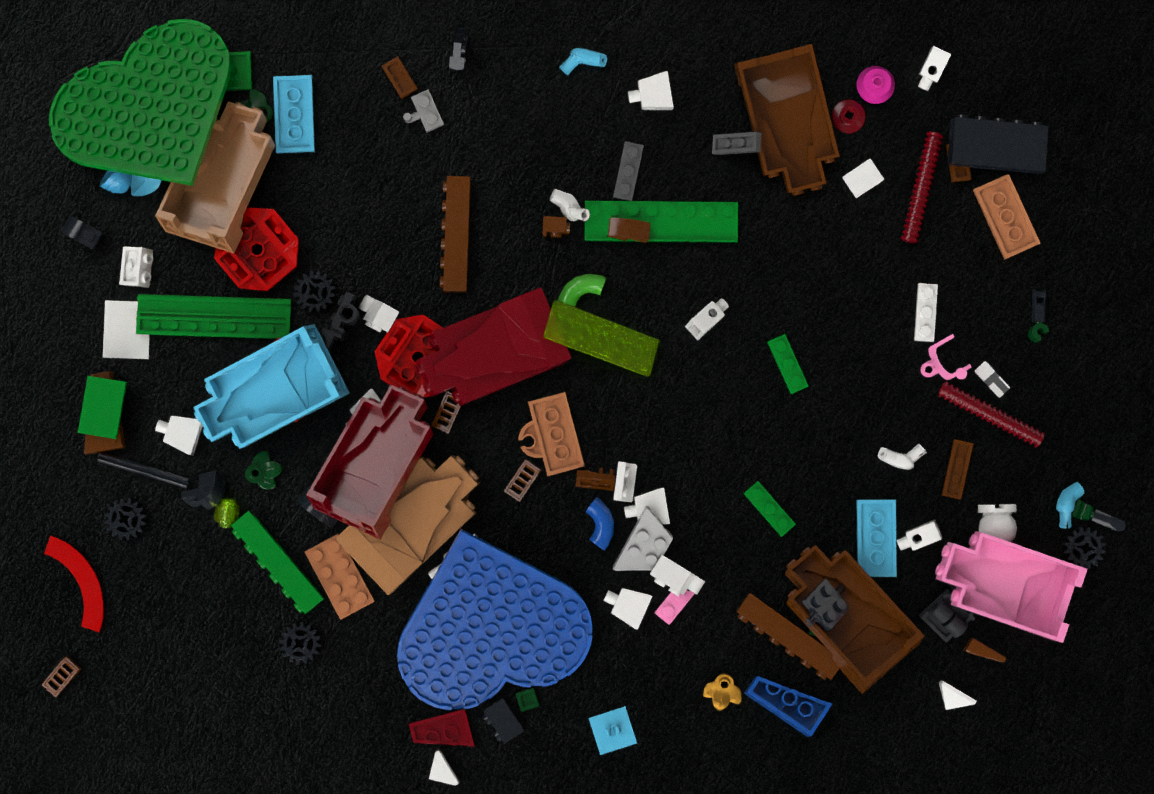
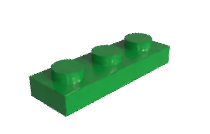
[767,334,809,394]
[743,481,796,537]

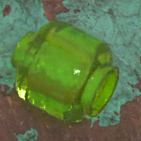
[214,498,240,528]

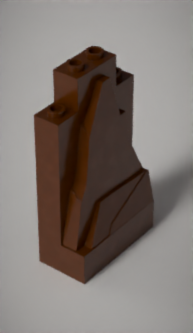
[734,44,839,196]
[785,545,924,694]

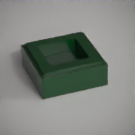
[515,687,539,712]

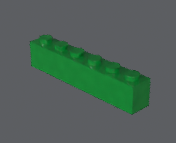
[231,511,325,614]

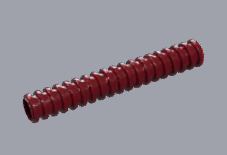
[901,131,943,243]
[938,381,1044,448]

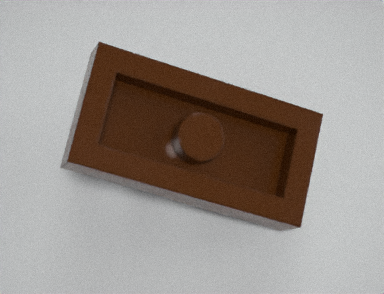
[576,468,616,491]

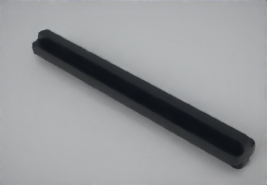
[97,452,190,488]

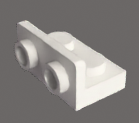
[119,247,153,288]
[613,462,637,502]

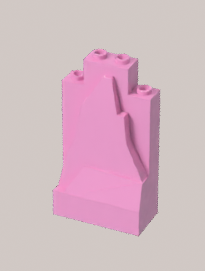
[935,531,1087,643]

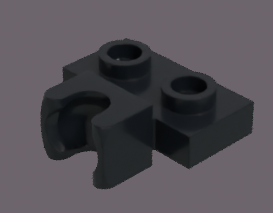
[449,27,468,70]

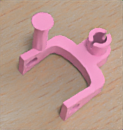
[920,334,971,380]

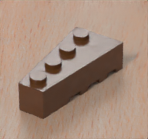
[84,371,126,455]

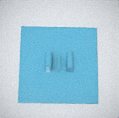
[589,706,637,755]

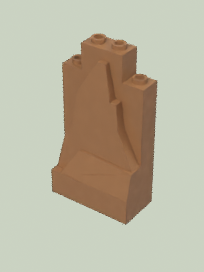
[155,102,275,253]
[335,455,480,595]

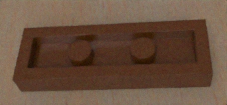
[941,439,973,500]

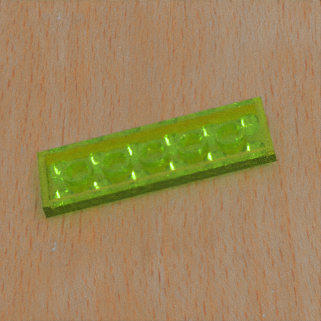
[544,301,659,377]

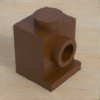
[543,216,570,238]

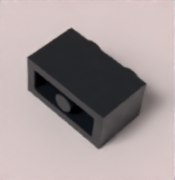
[483,698,524,744]

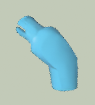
[559,48,607,75]
[1056,482,1084,529]

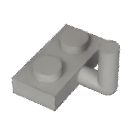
[403,90,444,132]

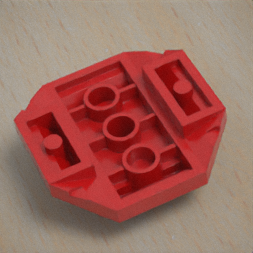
[214,208,299,292]
[375,315,443,398]

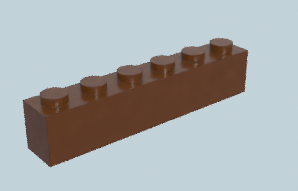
[440,176,471,293]
[736,593,839,680]

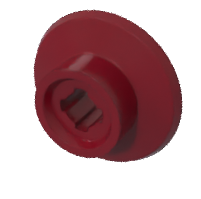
[831,99,866,133]

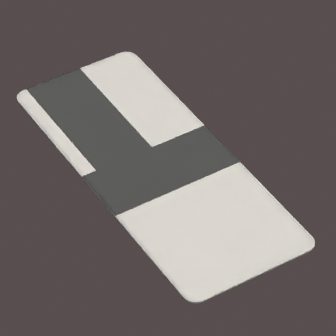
[975,361,1010,398]

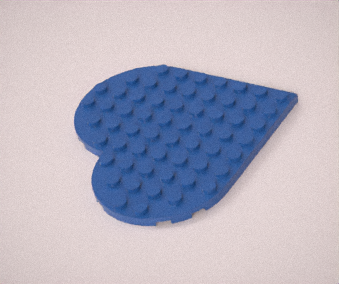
[397,529,592,710]

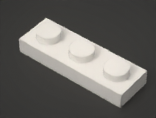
[914,283,938,342]

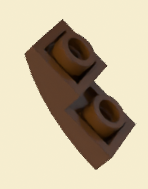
[608,218,650,243]

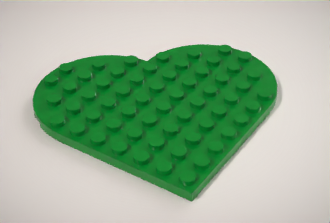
[49,19,231,186]

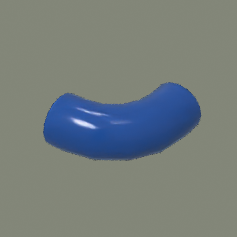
[586,497,614,551]

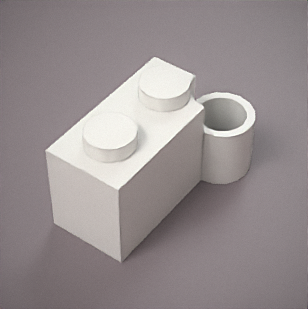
[358,295,399,332]
[650,555,705,596]

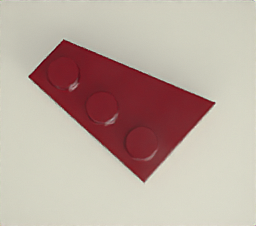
[409,709,475,747]

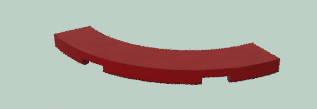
[44,535,104,632]

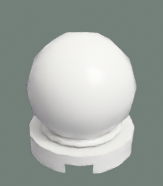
[978,504,1017,542]

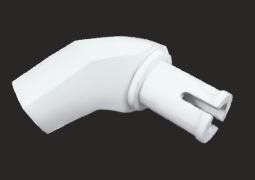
[550,189,590,221]
[878,443,926,470]

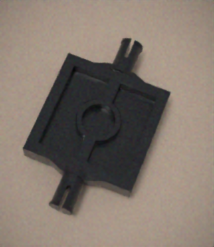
[802,578,850,632]

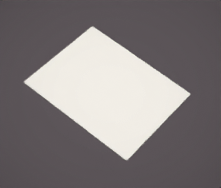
[103,300,150,359]

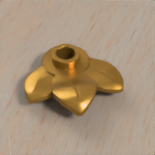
[703,673,741,711]

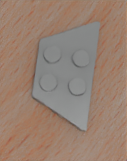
[613,506,673,571]

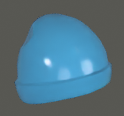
[100,171,132,193]

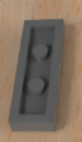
[712,132,761,155]
[613,141,644,201]

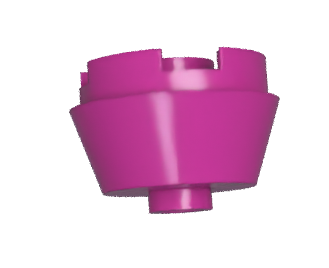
[857,66,895,104]

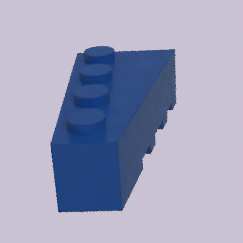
[744,676,832,737]

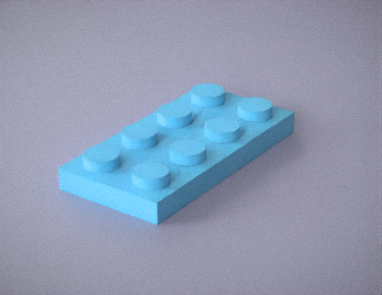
[273,75,315,153]
[857,500,897,577]

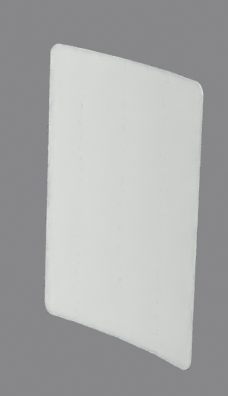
[842,159,884,198]

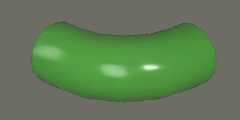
[557,274,606,307]

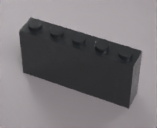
[947,115,1048,174]

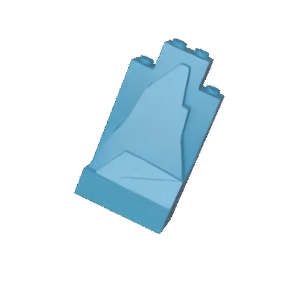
[193,324,350,449]

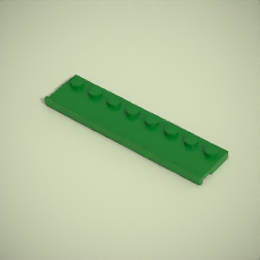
[585,201,738,243]
[136,294,292,339]

